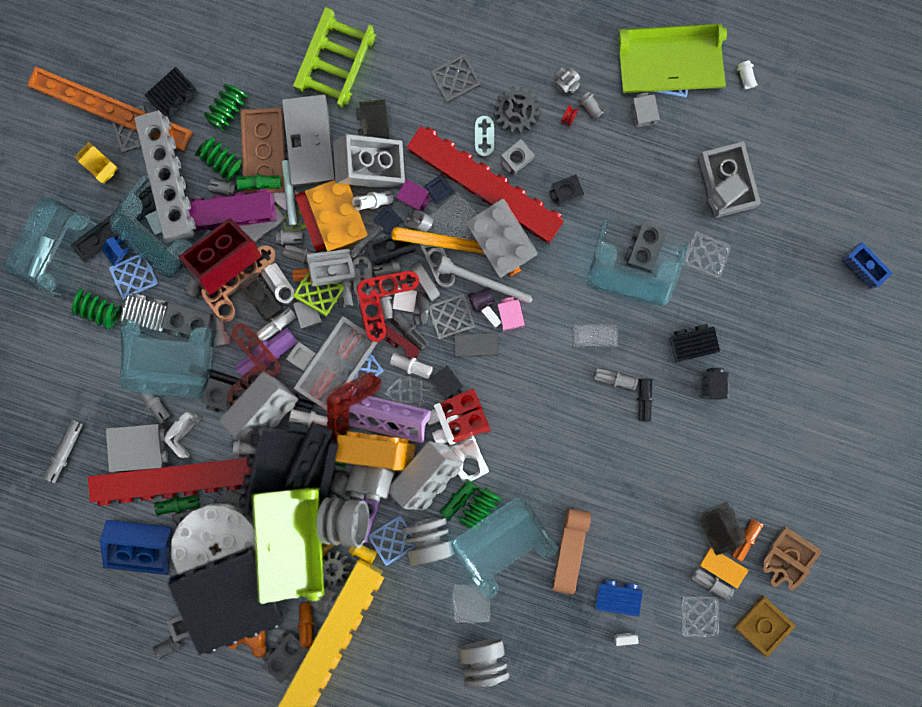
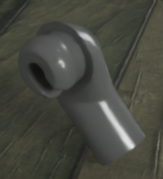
[413,293,430,326]

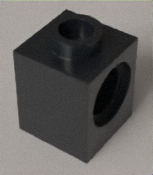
[549,174,584,207]
[430,365,463,399]

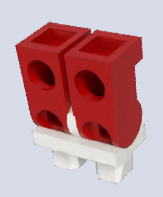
[427,388,491,445]

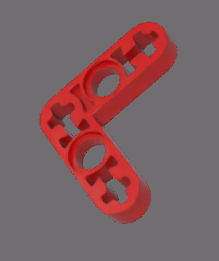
[356,271,419,342]

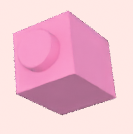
[497,297,524,331]

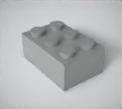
[333,134,405,189]
[698,141,761,218]
[466,199,538,278]
[219,372,299,445]
[388,441,464,510]

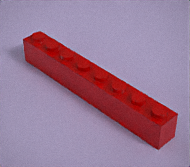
[407,126,564,245]
[87,458,249,506]

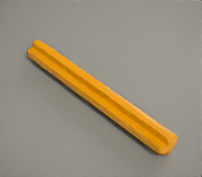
[391,227,485,254]

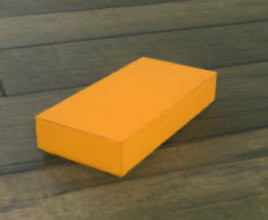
[699,547,748,589]

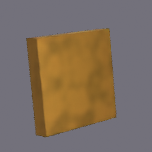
[734,596,796,658]

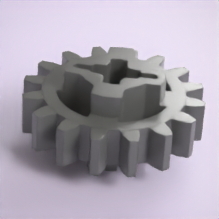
[494,87,540,134]

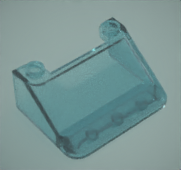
[6,197,99,298]
[120,319,214,399]
[453,498,559,602]

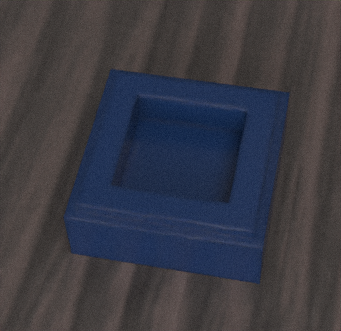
[424,174,454,204]
[373,205,403,236]

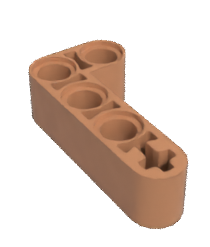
[202,245,276,322]
[552,508,591,595]

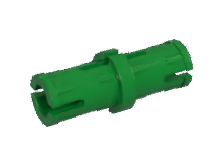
[237,174,281,190]
[439,479,478,521]
[154,494,200,516]

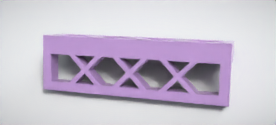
[341,391,430,444]

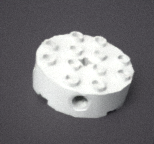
[172,503,256,574]

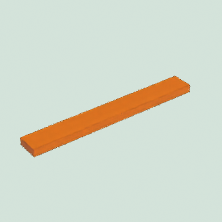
[27,67,193,152]

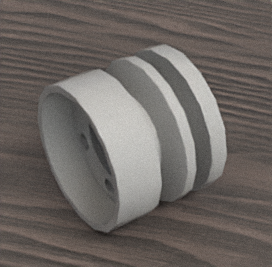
[317,497,369,548]
[401,518,454,566]
[458,639,509,687]

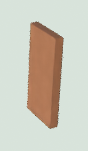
[240,107,286,194]

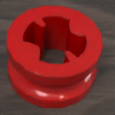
[561,105,579,127]

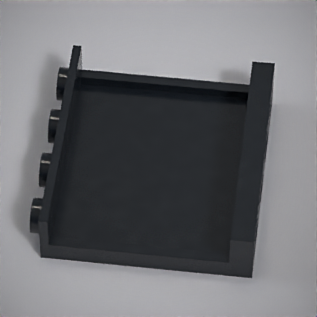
[239,426,338,516]
[168,546,283,655]

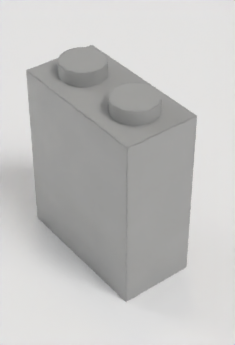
[106,424,168,472]

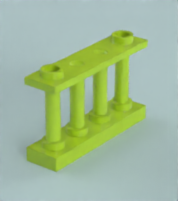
[293,7,376,109]

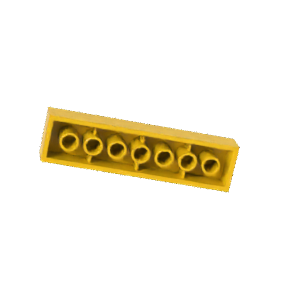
[279,559,384,707]

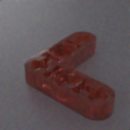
[227,324,281,404]
[327,373,381,438]

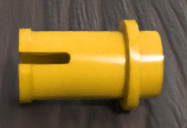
[348,545,377,564]

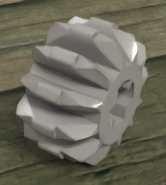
[322,551,352,588]

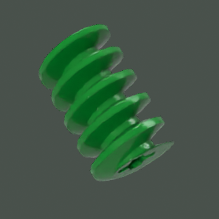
[204,84,249,132]
[195,137,242,183]
[72,288,122,330]
[457,487,503,535]

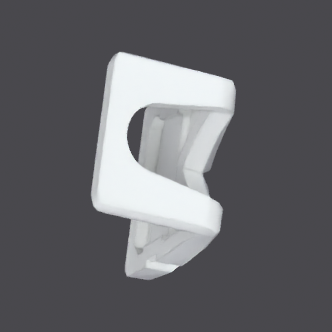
[165,412,202,459]
[445,436,489,484]

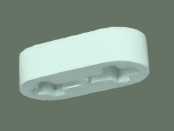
[475,116,494,158]

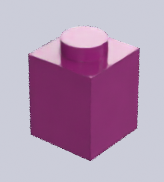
[396,179,431,211]

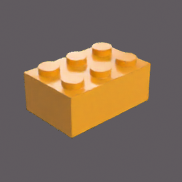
[305,180,370,252]
[335,431,416,470]

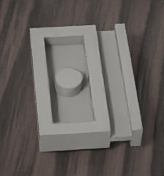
[306,249,356,287]

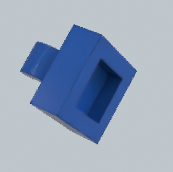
[101,237,130,266]

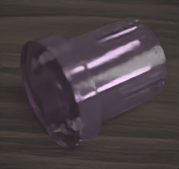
[467,288,495,314]

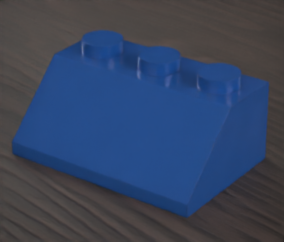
[100,520,172,575]

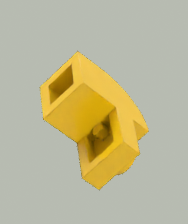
[75,142,118,184]

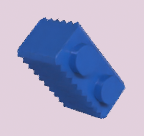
[842,242,893,289]
[594,579,643,617]

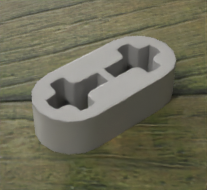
[404,210,433,232]
[353,256,373,295]
[410,261,441,301]

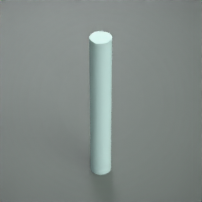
[281,160,297,225]

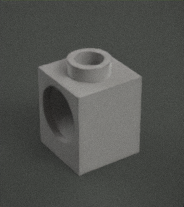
[631,93,660,128]
[500,139,535,175]
[293,296,324,330]

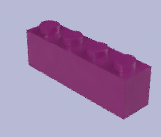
[188,189,277,232]

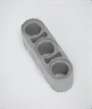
[419,228,455,289]

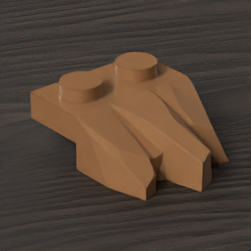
[763,526,822,591]

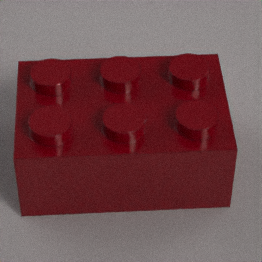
[178,218,262,296]

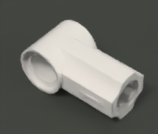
[260,263,296,306]

